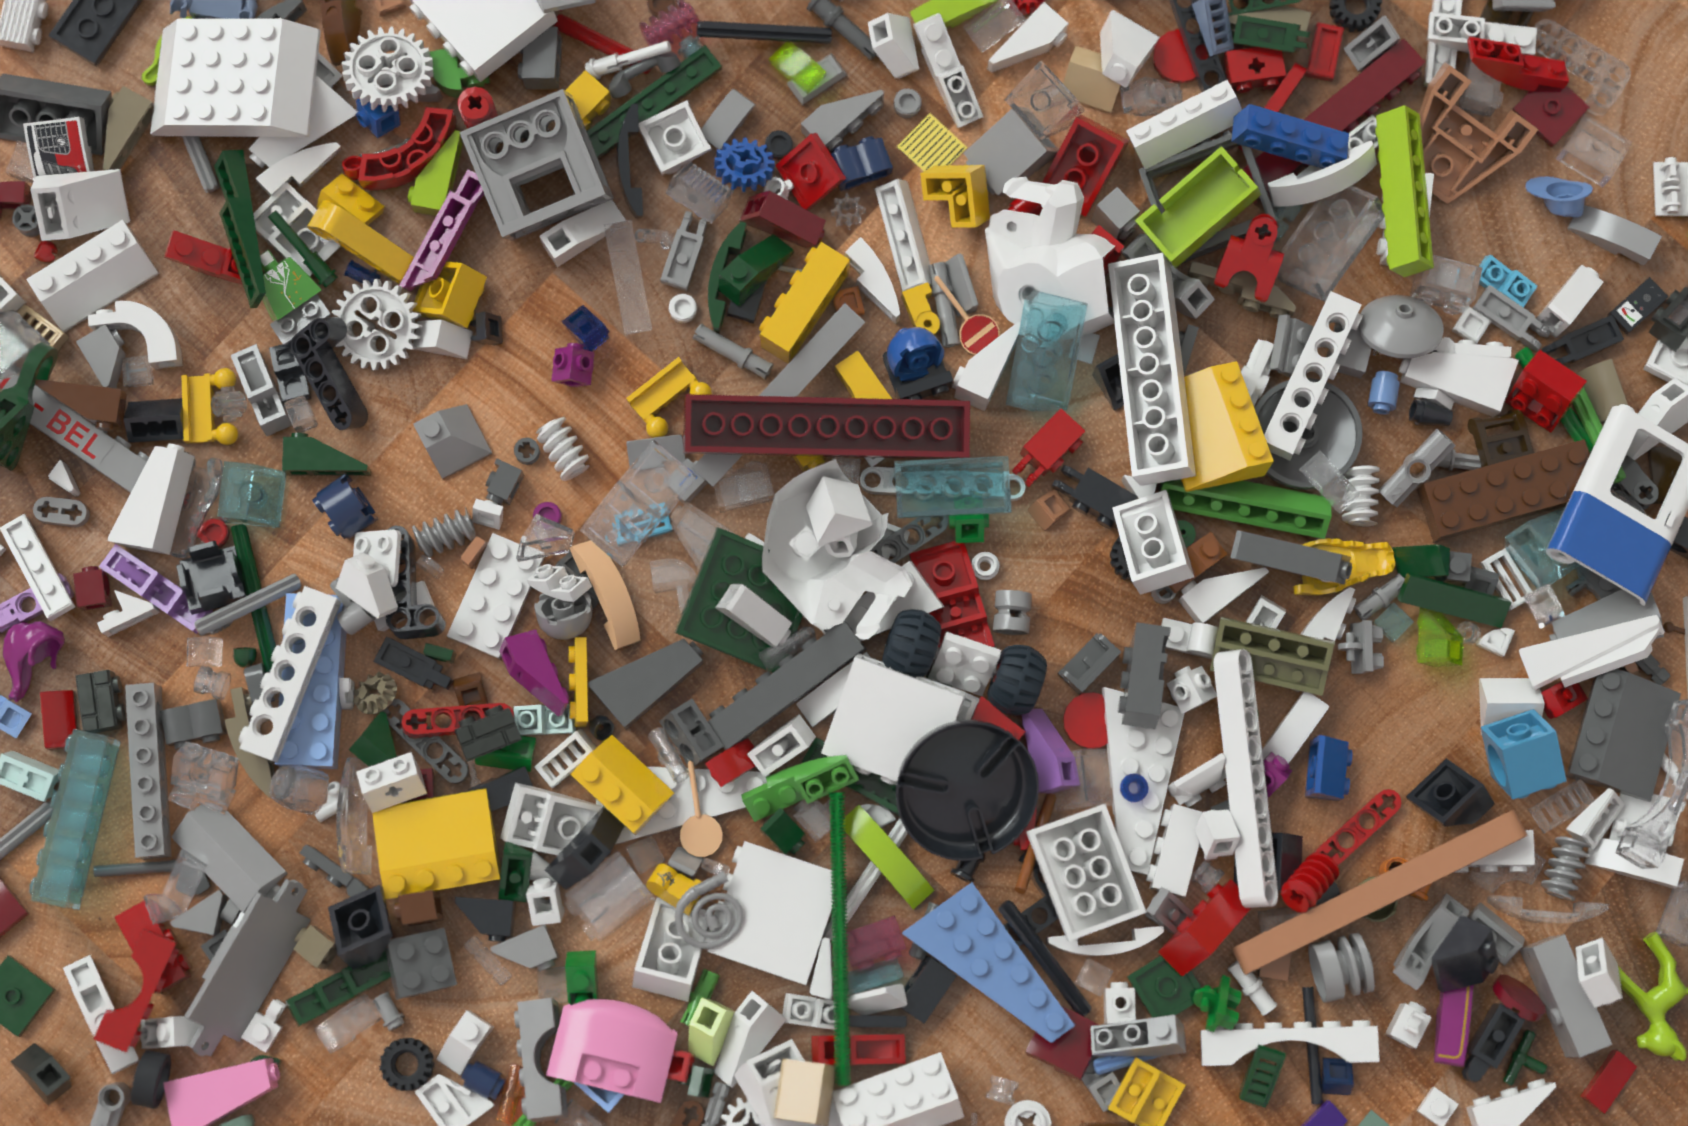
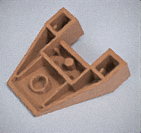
[1420,62,1538,204]

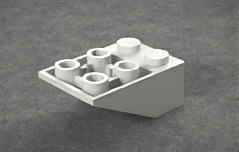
[31,169,130,241]
[734,1039,822,1126]

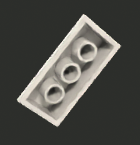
[1126,80,1242,170]
[26,220,159,333]

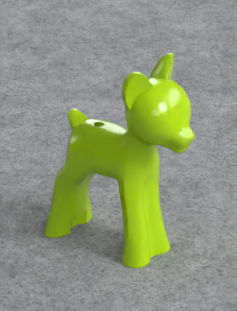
[1618,931,1688,1061]

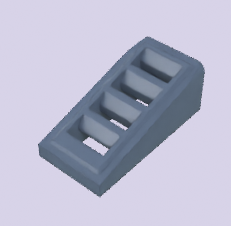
[1192,0,1234,57]

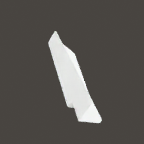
[1519,615,1664,690]

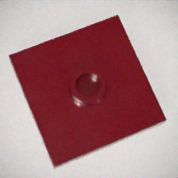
[1512,85,1590,148]

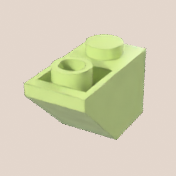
[688,998,735,1066]

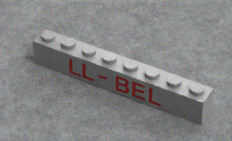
[0,358,149,493]

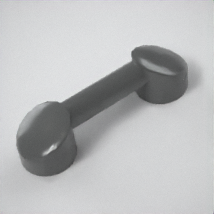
[608,52,680,98]

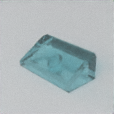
[846,957,904,995]

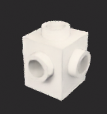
[1167,666,1217,714]

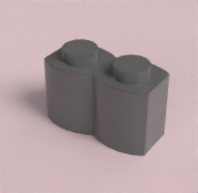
[160,699,227,750]

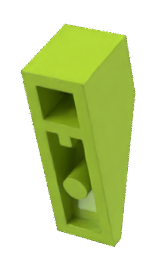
[408,130,463,216]

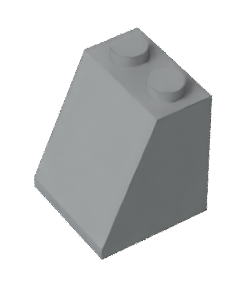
[963,109,1059,196]

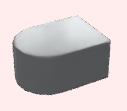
[244,663,275,703]

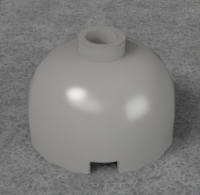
[534,592,592,640]

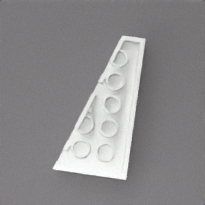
[1102,687,1184,875]
[596,767,770,844]

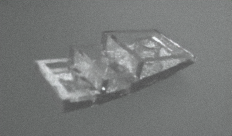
[580,440,697,567]

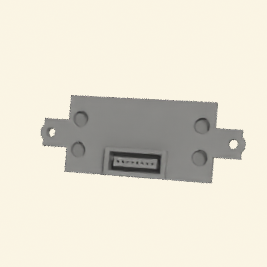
[185,879,311,1057]

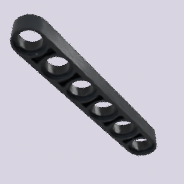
[1169,0,1226,93]

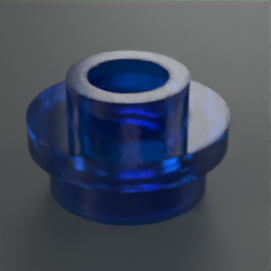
[1119,774,1148,802]

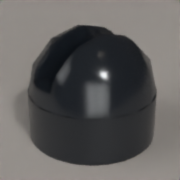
[589,715,614,740]

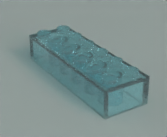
[29,729,121,910]

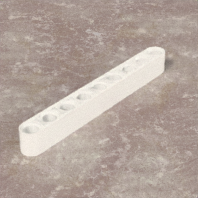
[1214,649,1278,908]

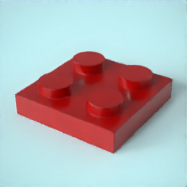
[775,133,846,210]

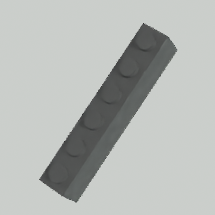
[708,621,867,750]

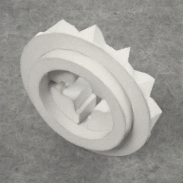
[1004,1100,1051,1126]

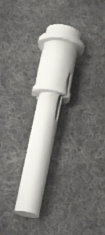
[585,41,671,80]

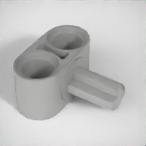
[330,577,376,635]

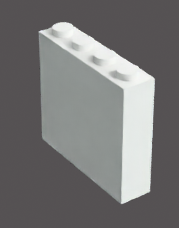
[409,0,558,82]
[821,653,966,785]
[705,841,833,985]

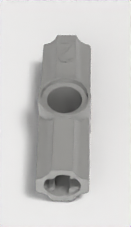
[1379,429,1456,507]

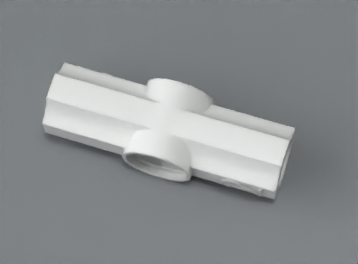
[1241,339,1274,406]

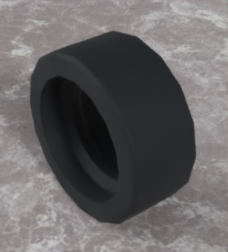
[131,1050,171,1109]

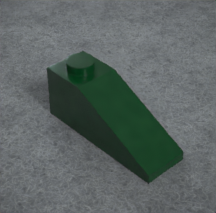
[718,234,794,307]
[282,433,371,476]

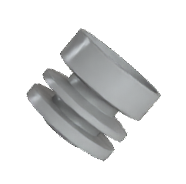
[1308,933,1375,1003]

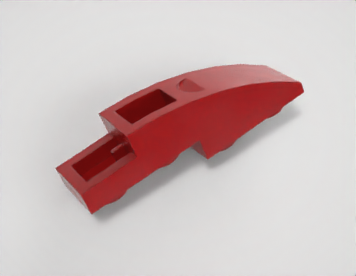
[1467,37,1569,92]
[164,230,264,285]

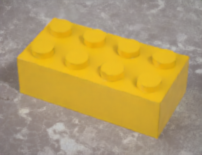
[759,242,850,364]

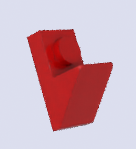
[1541,681,1588,719]

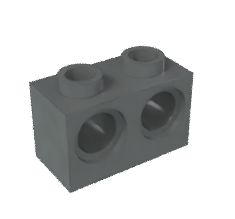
[659,698,723,767]

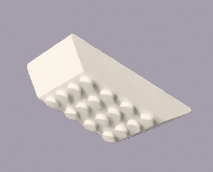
[150,19,321,137]

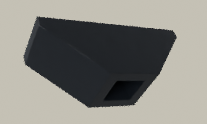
[545,806,625,890]

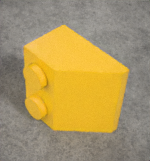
[412,262,487,328]

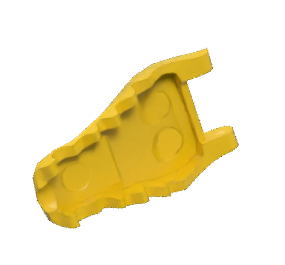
[1293,538,1396,596]

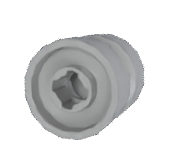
[993,590,1032,635]

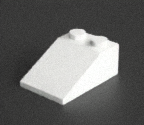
[952,322,1023,411]
[1112,490,1194,595]
[632,897,709,1002]

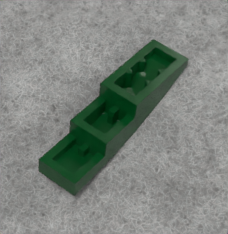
[285,950,391,1027]

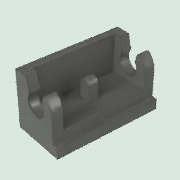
[1057,633,1121,695]

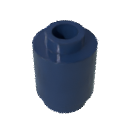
[461,1061,506,1100]

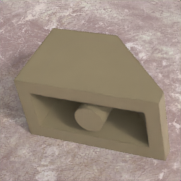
[294,925,337,969]

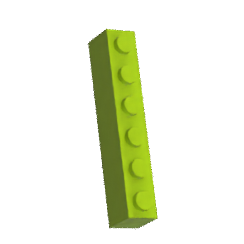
[1375,105,1434,277]

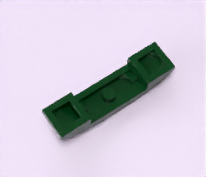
[708,222,747,334]

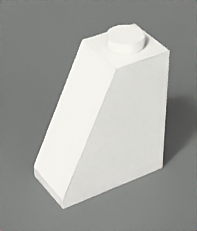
[1100,10,1160,88]
[1536,265,1603,338]
[715,584,792,647]

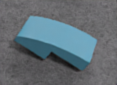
[1471,254,1537,308]

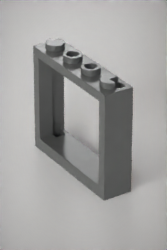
[1138,130,1280,264]

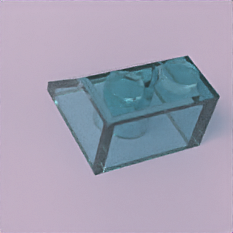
[217,461,286,528]

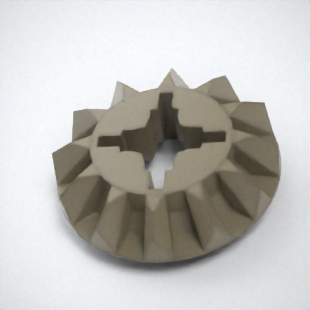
[353,672,397,714]

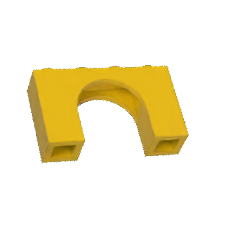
[792,351,892,472]

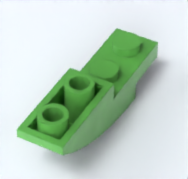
[741,755,859,822]

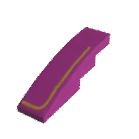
[1434,985,1474,1067]

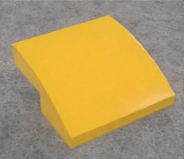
[1108,1057,1185,1126]

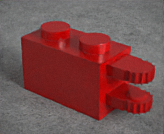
[1012,408,1085,487]

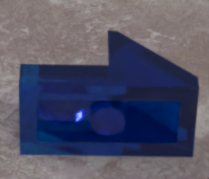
[561,305,610,352]

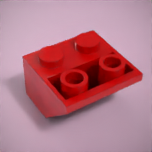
[1505,350,1587,433]

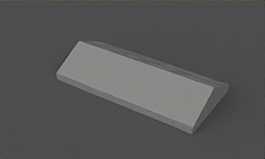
[172,797,287,914]

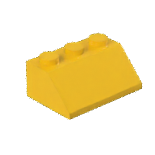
[571,735,675,836]

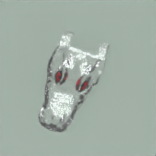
[170,451,223,558]

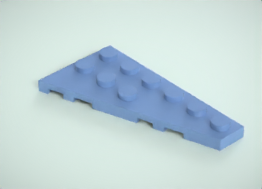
[901,882,1075,1043]

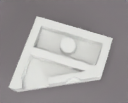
[415,1074,495,1126]

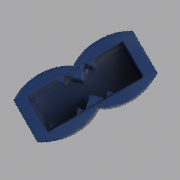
[831,136,893,191]

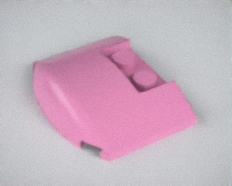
[547,1000,678,1103]

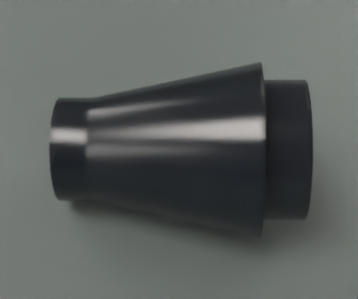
[1408,398,1453,427]

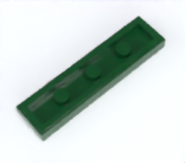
[1397,573,1512,628]

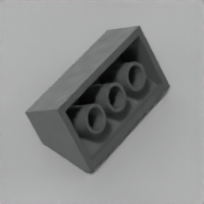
[0,73,112,155]

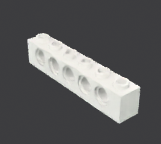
[1264,291,1363,461]
[239,586,341,763]

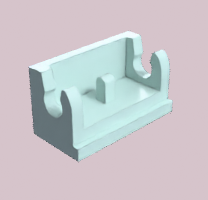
[0,751,64,802]

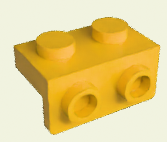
[316,174,385,225]

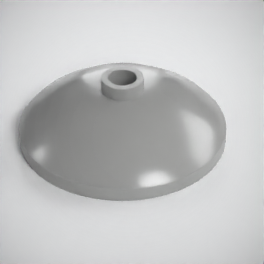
[1358,295,1444,358]

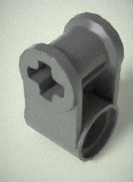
[1611,456,1659,511]

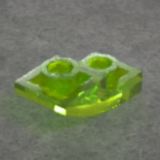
[768,42,827,94]

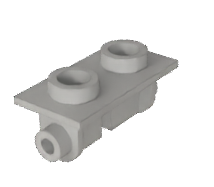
[270,294,331,346]

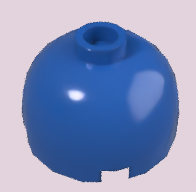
[887,327,944,382]

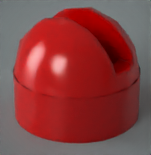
[342,156,361,180]
[34,240,58,262]

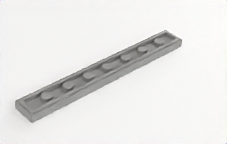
[692,303,865,487]

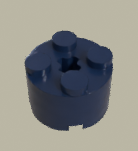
[312,474,378,540]

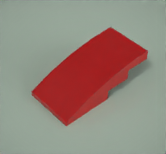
[909,541,995,648]

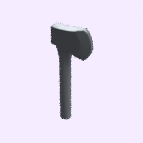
[93,852,210,895]

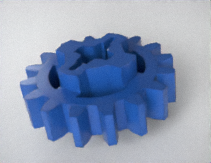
[714,138,775,192]

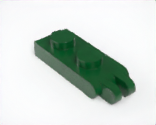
[1233,15,1311,53]

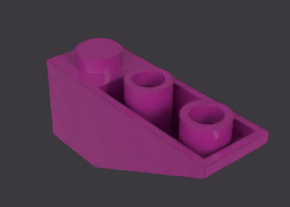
[499,629,569,717]

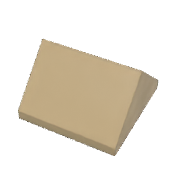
[1059,46,1120,114]
[774,1059,836,1126]

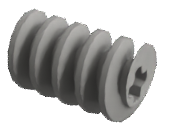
[412,507,476,557]
[1541,837,1591,901]

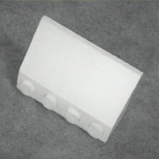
[1027,804,1147,942]

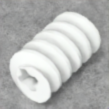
[536,417,589,481]
[1342,465,1380,527]

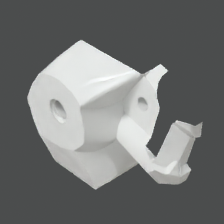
[985,177,1115,341]
[762,459,912,639]

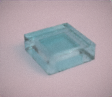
[1373,602,1414,643]

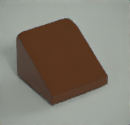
[453,672,489,706]

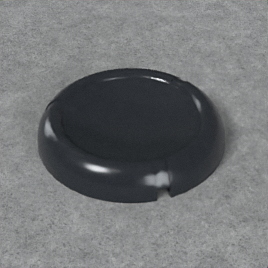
[895,720,1039,861]

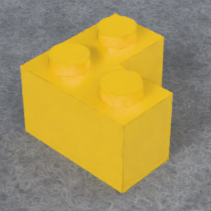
[920,165,990,228]

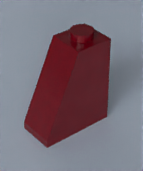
[739,191,826,248]

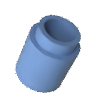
[1368,371,1400,415]

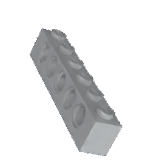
[125,683,172,859]

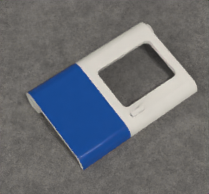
[1546,404,1688,606]

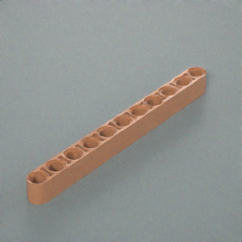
[1232,810,1528,975]

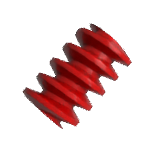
[457,87,498,129]
[1281,853,1340,913]

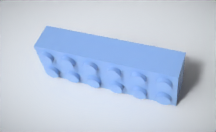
[275,593,347,769]

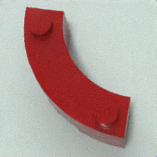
[358,107,457,190]

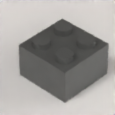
[385,928,457,1000]

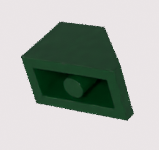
[760,808,806,855]

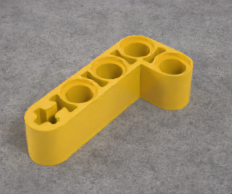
[307,203,414,285]

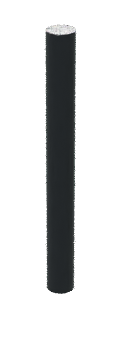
[1302,987,1323,1104]

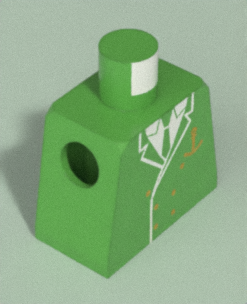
[260,250,322,321]

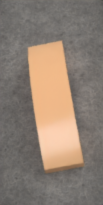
[569,539,641,650]

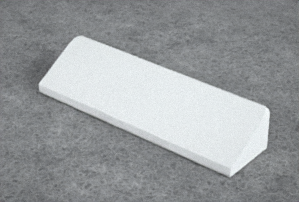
[875,179,932,291]

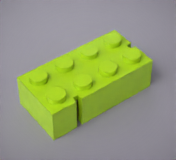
[1135,146,1261,268]

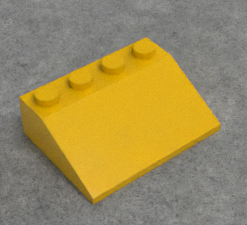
[1181,361,1274,492]
[372,788,501,899]

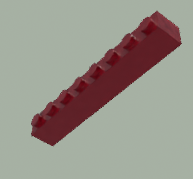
[1238,38,1426,206]

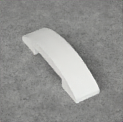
[1268,141,1377,207]
[1046,926,1164,956]

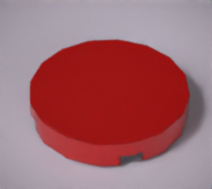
[1153,29,1208,84]
[1063,692,1108,749]

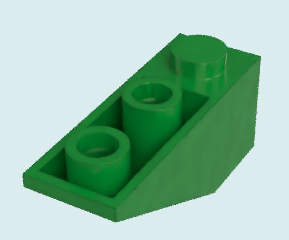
[565,950,599,1006]

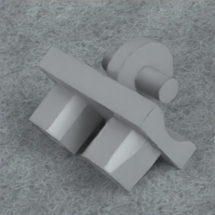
[1338,620,1384,675]

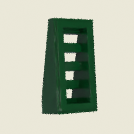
[1239,1044,1286,1107]

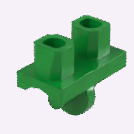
[1193,975,1242,1033]

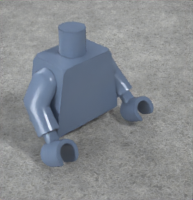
[170,0,258,19]

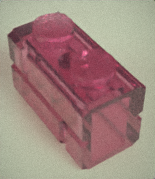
[845,915,906,971]

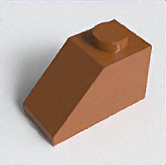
[1169,532,1228,594]

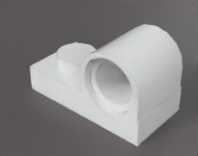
[1161,618,1218,659]

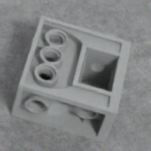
[459,89,614,241]

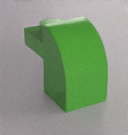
[430,49,490,98]

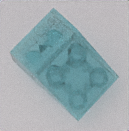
[1505,507,1580,592]

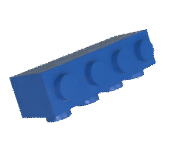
[1231,104,1349,169]

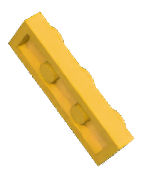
[568,637,588,727]

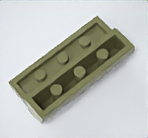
[1210,617,1335,696]

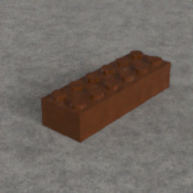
[1417,439,1590,543]

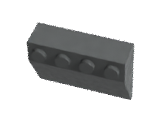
[1566,669,1681,802]

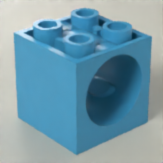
[1480,709,1566,800]

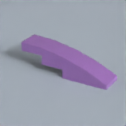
[99,544,213,634]

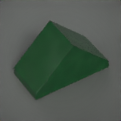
[349,712,397,767]

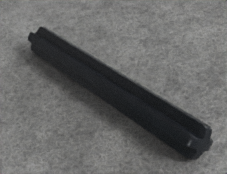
[696,21,832,44]
[998,900,1092,1016]

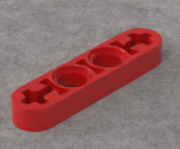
[1237,62,1308,152]
[401,703,514,738]
[1313,789,1402,865]

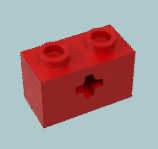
[1222,47,1286,93]

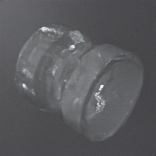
[193,665,231,700]

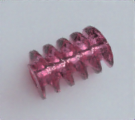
[639,0,700,46]

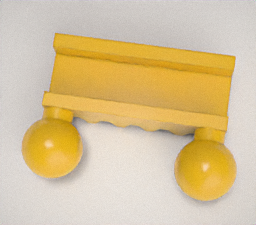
[626,357,712,438]
[181,368,238,445]

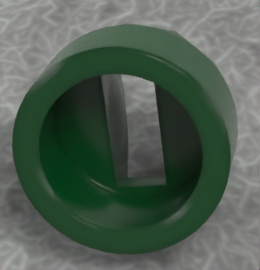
[233,647,256,668]

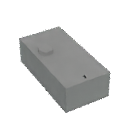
[1519,934,1612,1058]

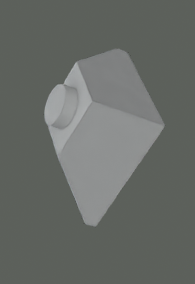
[413,404,493,479]

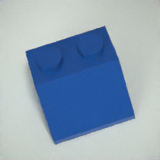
[1305,735,1352,801]

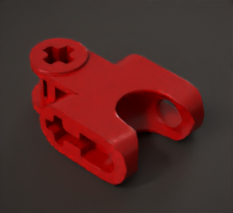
[1214,213,1285,303]

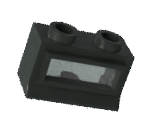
[1649,286,1688,352]

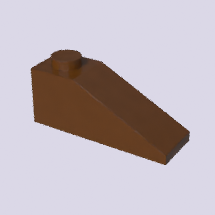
[35,379,127,431]

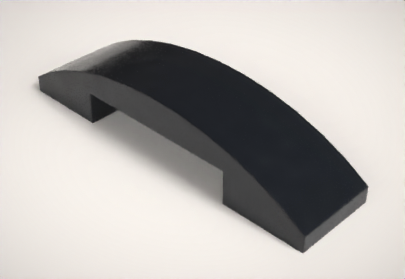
[616,104,643,218]

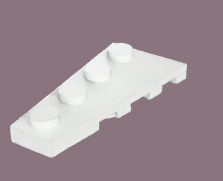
[820,561,944,641]

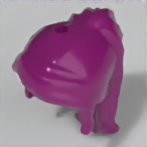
[3,622,65,703]

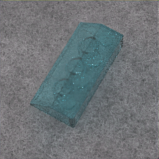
[1006,290,1088,411]
[894,456,1012,518]

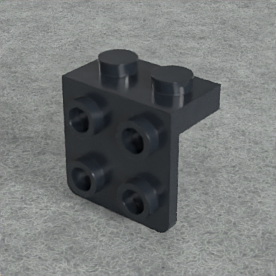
[882,351,953,400]

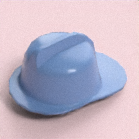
[1525,176,1593,217]

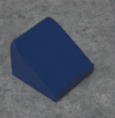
[1322,1058,1354,1095]

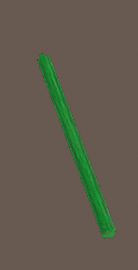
[829,792,851,1086]

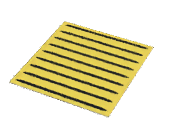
[897,114,967,171]

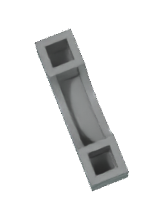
[514,998,568,1122]

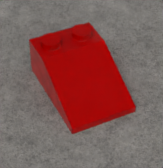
[1042,115,1130,217]

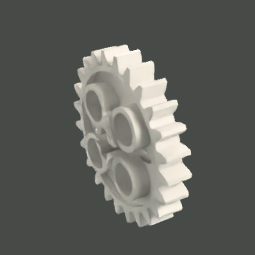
[342,27,434,112]
[332,279,422,370]

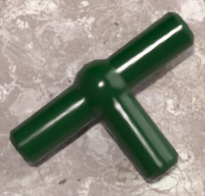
[1503,1029,1547,1086]

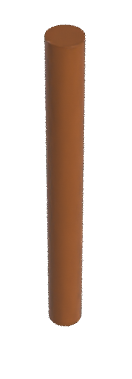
[1014,793,1057,894]

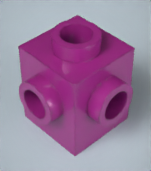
[551,343,595,387]

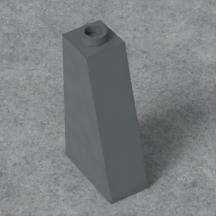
[1230,530,1352,585]
[587,639,704,730]

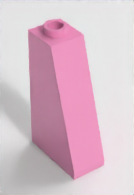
[163,1058,280,1126]

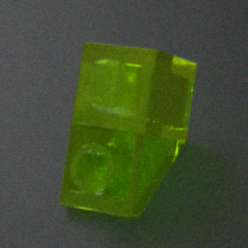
[1416,607,1463,667]

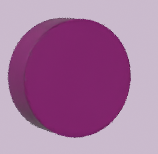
[533,502,562,531]

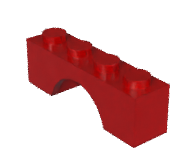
[93,928,179,1053]

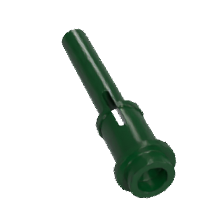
[268,210,338,288]

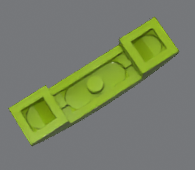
[843,804,935,910]

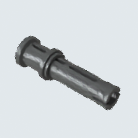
[806,0,877,61]

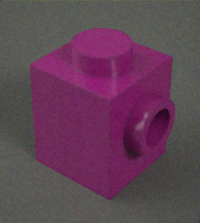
[1263,751,1292,799]

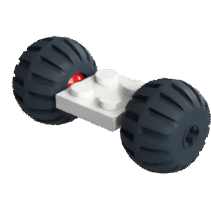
[882,609,1047,715]

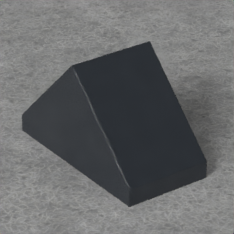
[1092,354,1124,411]

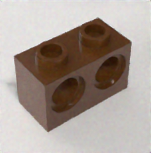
[394,890,444,927]

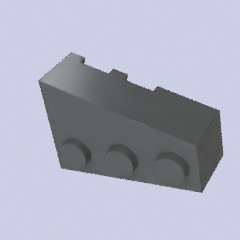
[1118,622,1171,729]

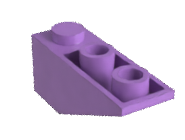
[1022,709,1080,793]

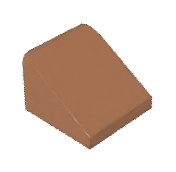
[1028,488,1071,530]

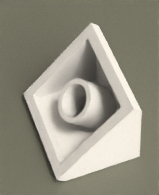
[806,476,873,547]
[1479,678,1545,735]

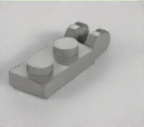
[660,211,709,291]
[1472,285,1551,351]

